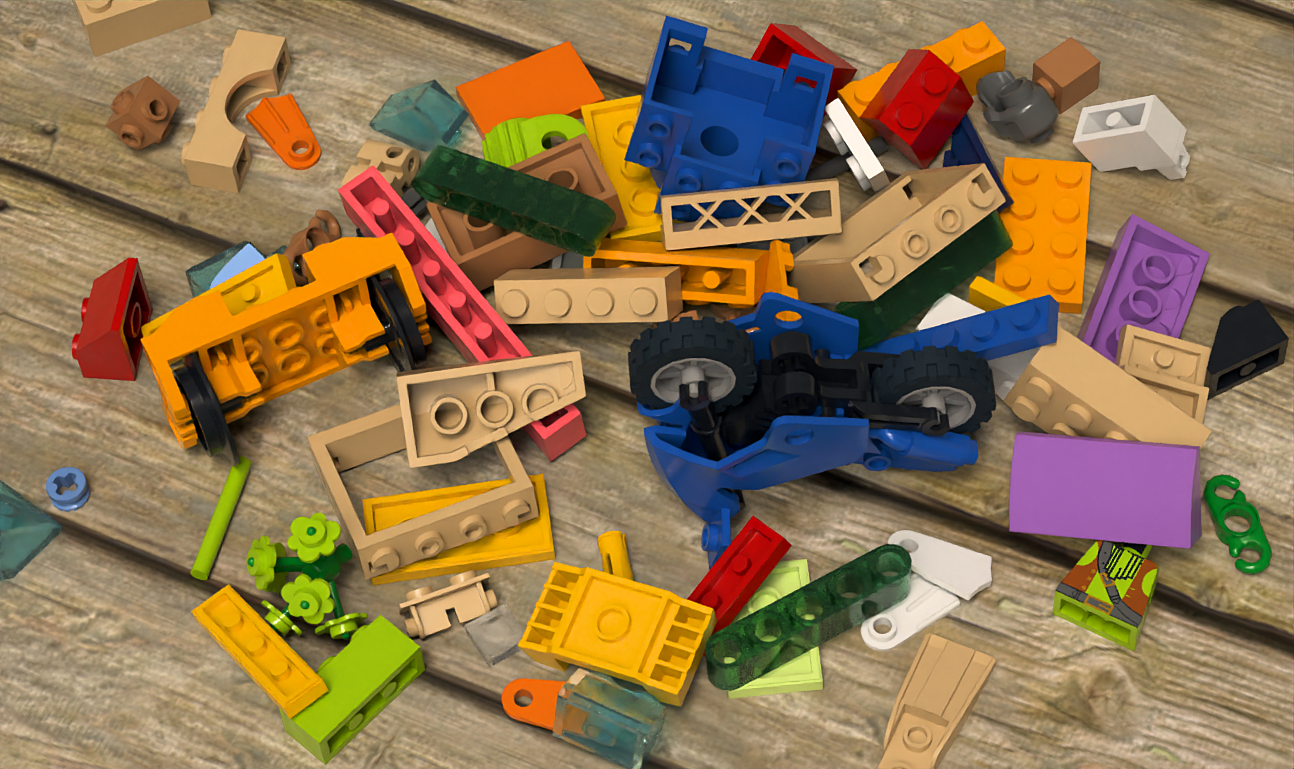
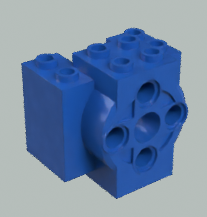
[624,16,834,222]

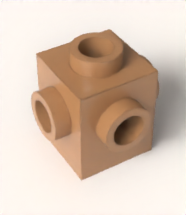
[106,76,180,151]

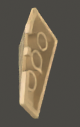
[396,350,586,468]

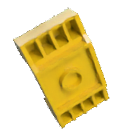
[518,562,717,707]

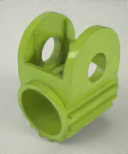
[481,114,589,176]

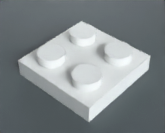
[823,98,890,194]

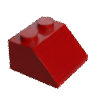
[751,23,858,118]
[859,49,974,170]
[72,258,153,381]

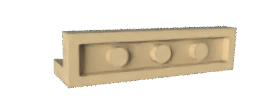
[660,178,842,251]

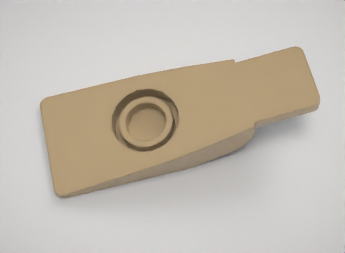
[877,633,996,769]

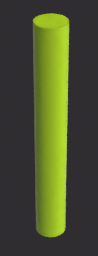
[190,456,252,580]

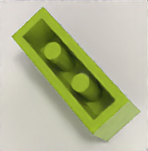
[279,614,425,765]

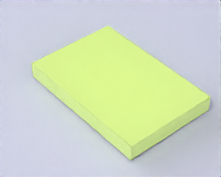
[721,559,823,699]

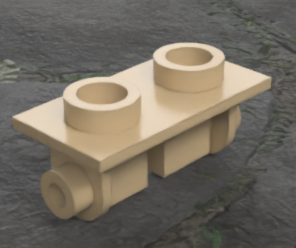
[398,570,498,639]

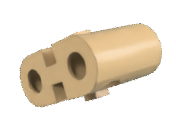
[341,139,420,197]

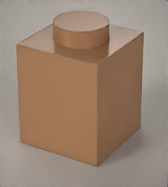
[1032,37,1101,114]

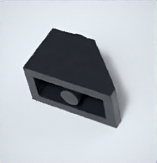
[1204,299,1289,400]

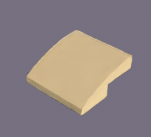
[1115,324,1211,424]

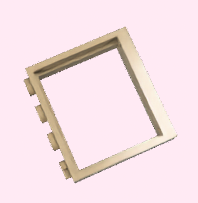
[786,163,1006,303]
[307,404,539,580]

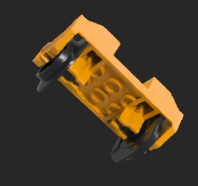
[141,233,432,467]

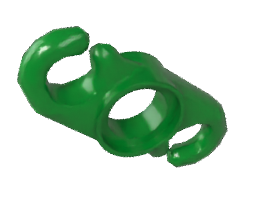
[1203,474,1272,574]

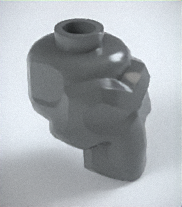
[976,71,1059,144]

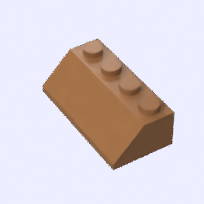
[426,133,627,291]

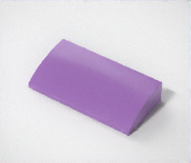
[1077,214,1210,364]
[1009,431,1202,549]

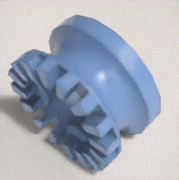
[46,467,90,512]

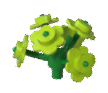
[246,513,368,639]

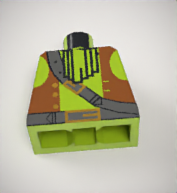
[1053,540,1159,651]

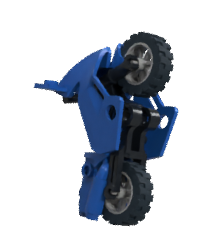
[628,292,996,569]

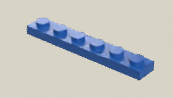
[858,294,1059,361]

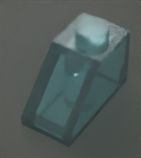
[368,79,469,152]

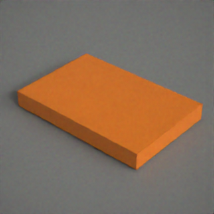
[455,41,606,140]

